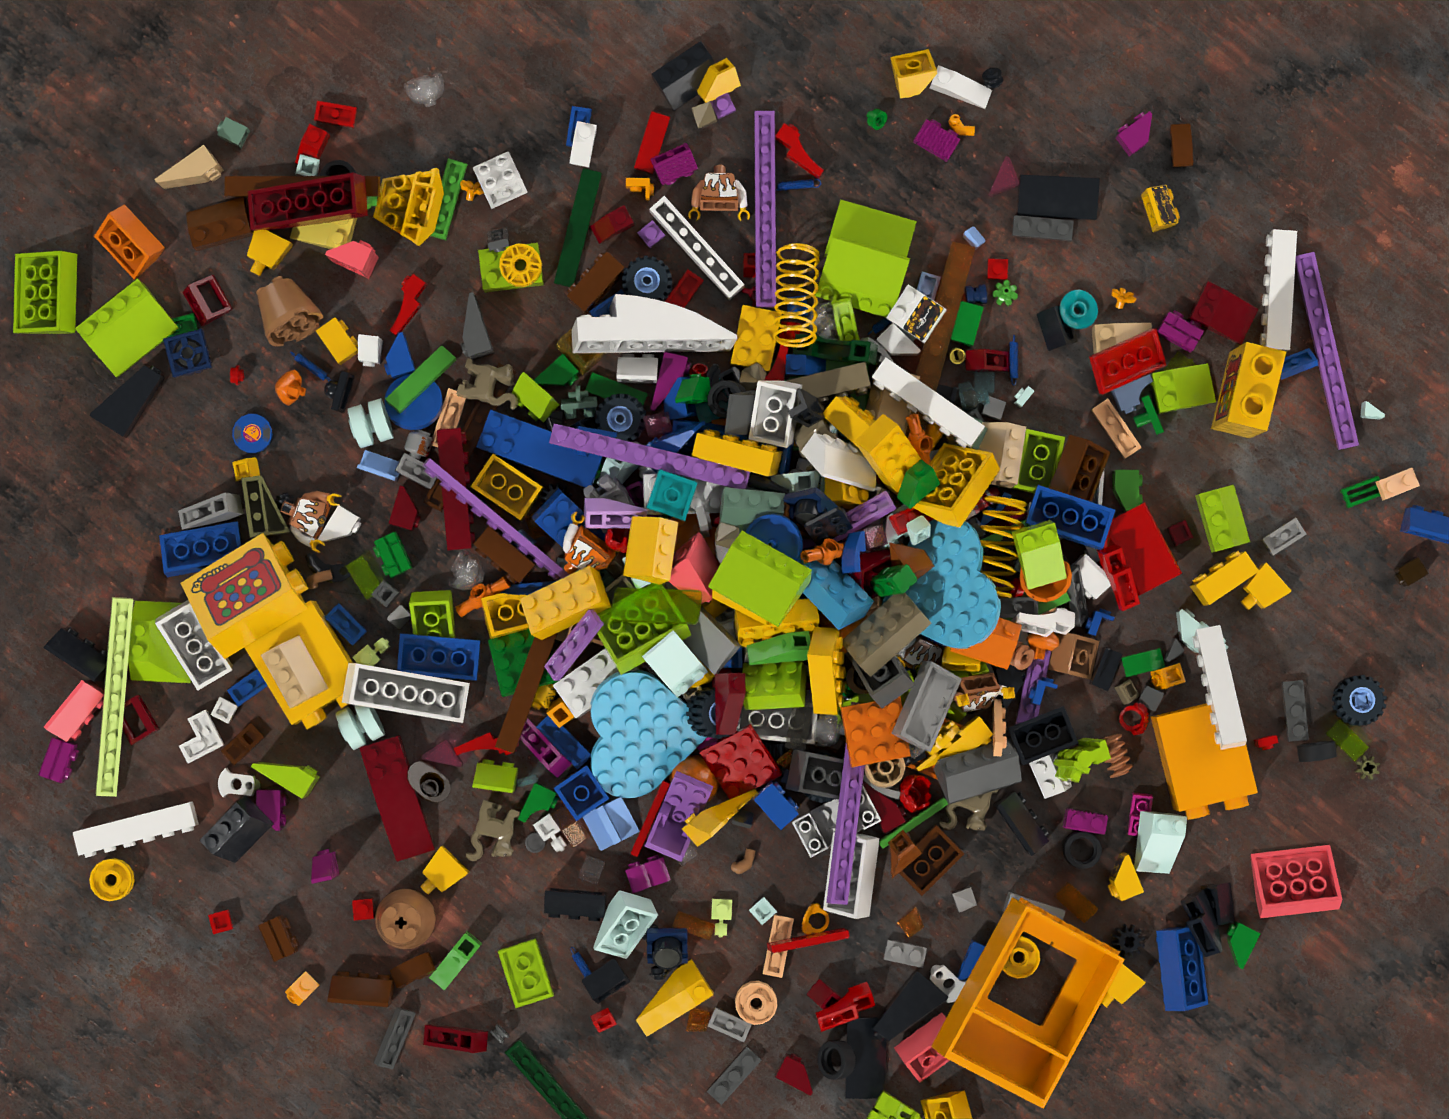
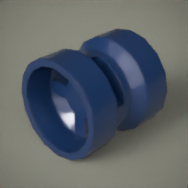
[965,284,987,304]

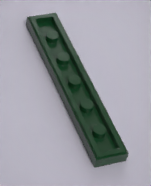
[554,168,602,287]
[505,1039,589,1119]

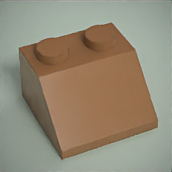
[1048,633,1099,680]

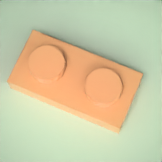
[1375,468,1420,500]

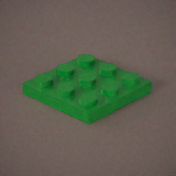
[488,629,558,697]

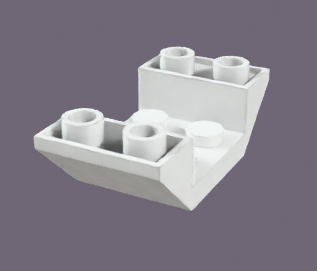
[792,785,882,858]

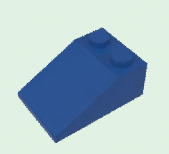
[646,420,706,474]

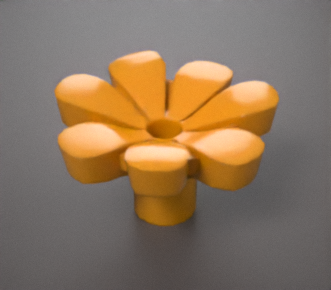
[460,180,484,201]
[1111,288,1136,309]

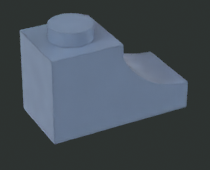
[1111,374,1153,414]

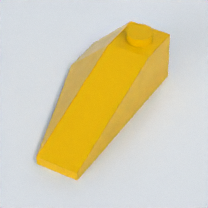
[481,593,529,639]
[915,716,993,771]
[682,789,757,847]
[636,959,714,1037]

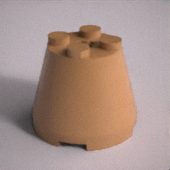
[256,276,324,346]
[375,889,436,949]

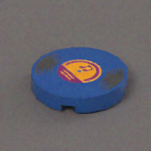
[232,414,273,453]

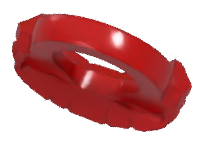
[1119,702,1149,736]

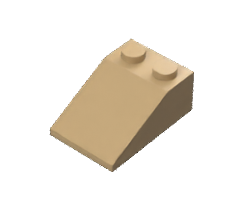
[154,145,224,189]
[1092,323,1152,354]

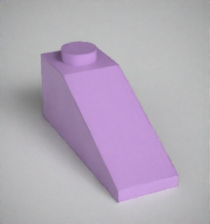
[584,498,647,528]

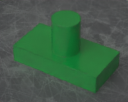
[1133,395,1164,435]

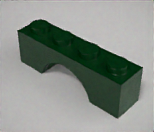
[793,334,878,365]

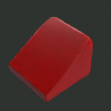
[744,253,755,277]

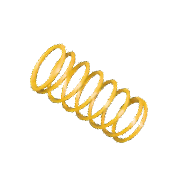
[773,243,820,347]
[980,496,1028,598]

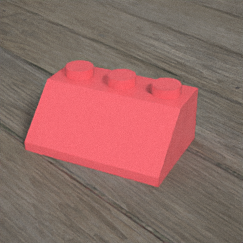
[325,240,379,279]
[44,680,104,742]
[894,1013,950,1083]

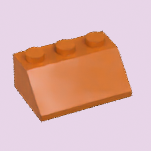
[94,204,165,280]
[950,618,1022,669]

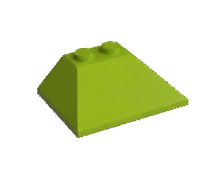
[128,601,191,683]

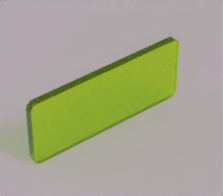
[611,587,703,625]

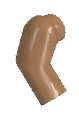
[306,569,333,589]
[731,848,756,874]

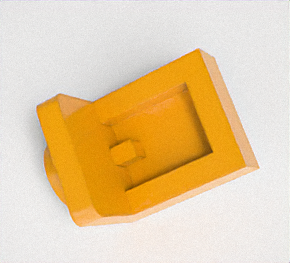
[285,971,320,1006]

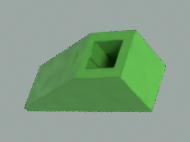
[1112,470,1143,512]
[747,631,811,665]
[429,931,482,990]

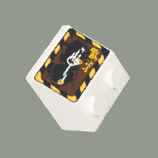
[886,284,947,343]

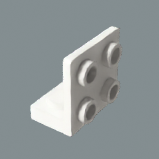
[473,152,528,209]

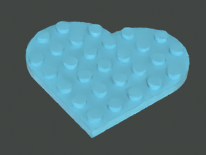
[881,520,1001,649]
[590,670,707,798]

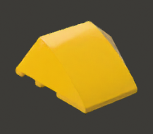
[373,168,444,246]

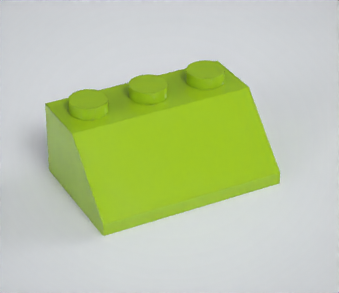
[1195,485,1250,553]

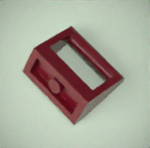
[182,275,233,326]
[122,695,160,745]

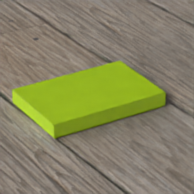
[498,938,554,1008]

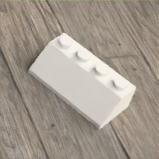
[801,433,876,492]
[823,832,880,919]

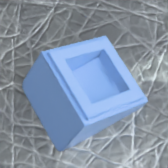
[963,226,986,250]

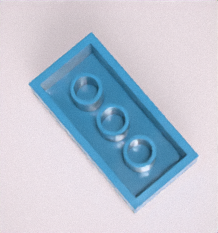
[797,557,874,630]

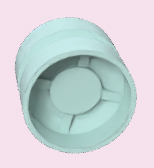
[348,398,394,448]
[335,705,385,750]

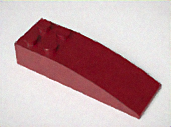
[248,172,368,231]
[359,735,435,862]

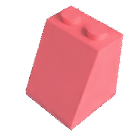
[668,532,720,606]

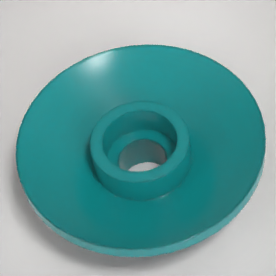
[1060,290,1098,329]

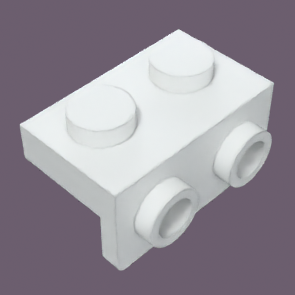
[1029,752,1072,799]

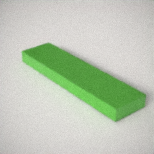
[430,158,468,240]
[385,345,456,414]
[879,797,948,849]

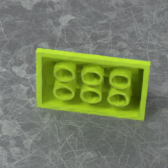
[824,199,917,257]
[815,235,910,318]
[13,251,77,334]
[75,278,178,378]
[708,531,812,627]
[597,583,691,675]

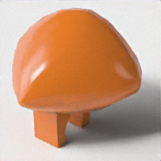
[275,369,306,406]
[1026,632,1060,660]

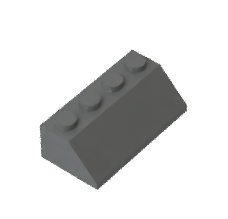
[933,738,1022,805]

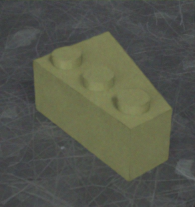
[241,475,290,539]

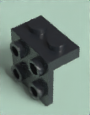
[804,506,853,546]

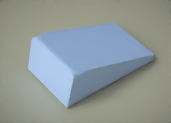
[916,271,941,301]
[604,797,640,841]

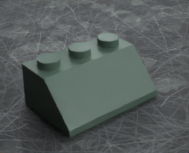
[719,487,785,533]

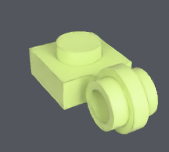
[352,637,390,666]
[711,898,732,938]

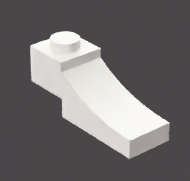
[1011,608,1075,637]

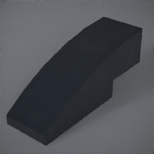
[1180,890,1222,957]

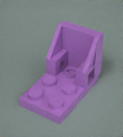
[645,771,714,862]

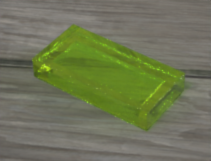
[345,556,380,600]
[1325,719,1369,761]

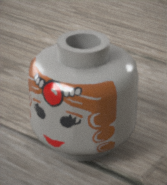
[404,430,433,459]

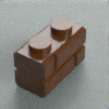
[258,914,299,962]

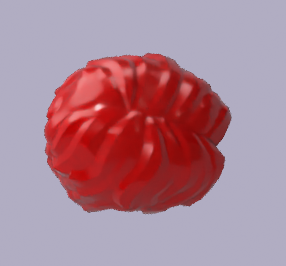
[605,528,630,553]
[899,774,932,813]

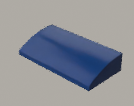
[159,521,243,577]
[397,633,480,680]

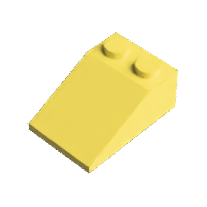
[290,218,357,249]

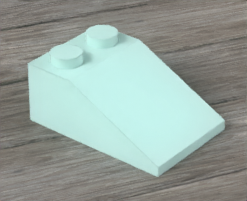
[642,630,708,698]
[1134,811,1187,874]
[593,890,658,959]

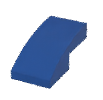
[979,492,1012,525]
[841,531,866,574]

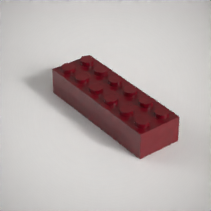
[437,428,476,550]

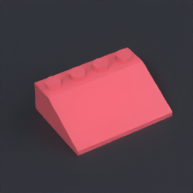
[1250,845,1343,918]

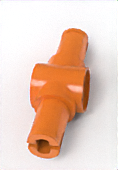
[906,414,933,465]
[800,538,845,565]
[455,576,511,617]

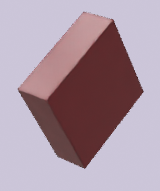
[1167,520,1194,546]

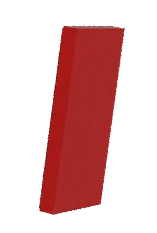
[1089,328,1167,394]

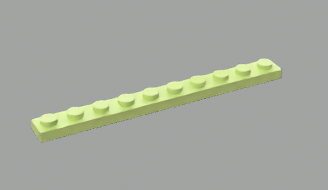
[96,597,133,797]

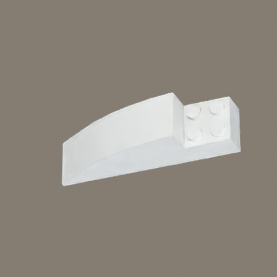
[571,294,737,353]

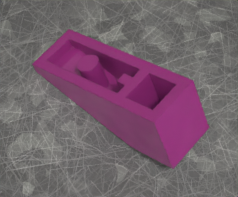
[651,352,691,412]
[520,718,572,778]
[311,849,340,884]

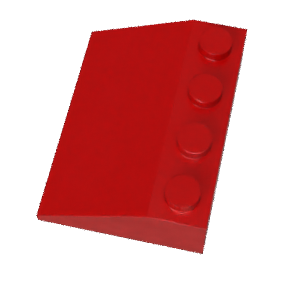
[1096,502,1182,596]

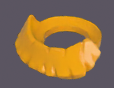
[802,903,829,935]

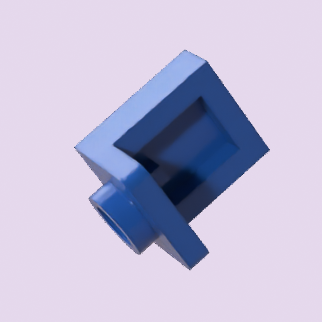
[1084,608,1115,636]
[1028,677,1058,705]

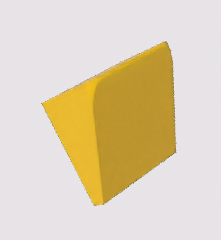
[232,457,260,481]

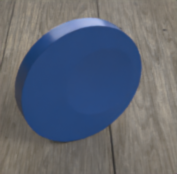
[384,374,443,430]
[746,514,803,561]

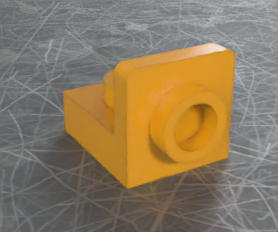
[626,178,654,200]
[1150,663,1186,690]

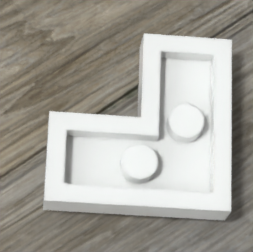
[179,710,224,763]

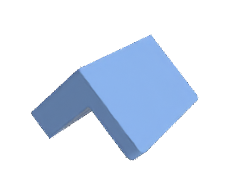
[357,450,399,482]
[583,805,622,851]

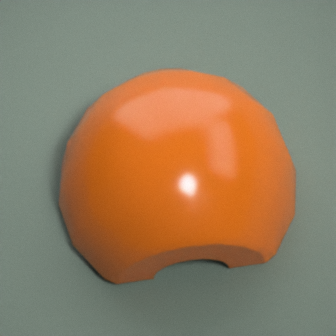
[1019,560,1072,602]
[669,755,720,802]

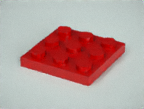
[699,724,782,799]

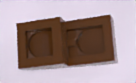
[1170,124,1193,167]
[221,723,264,766]
[390,952,436,989]

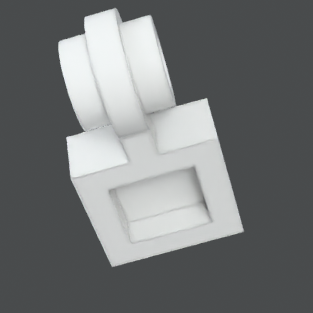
[533,814,567,852]

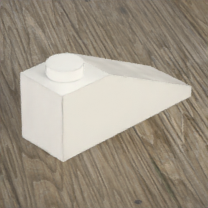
[930,65,992,109]

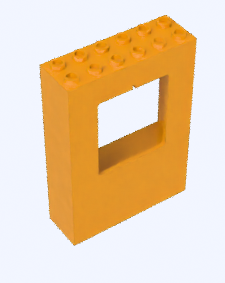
[931,897,1125,1109]

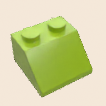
[512,372,559,423]
[472,759,518,793]

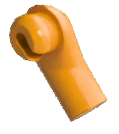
[948,114,975,136]

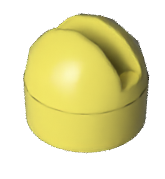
[949,348,965,364]

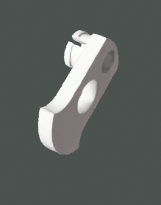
[218,768,260,798]
[929,965,967,1003]

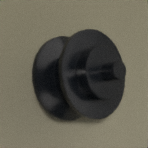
[982,68,1004,88]

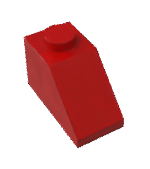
[295,123,330,164]

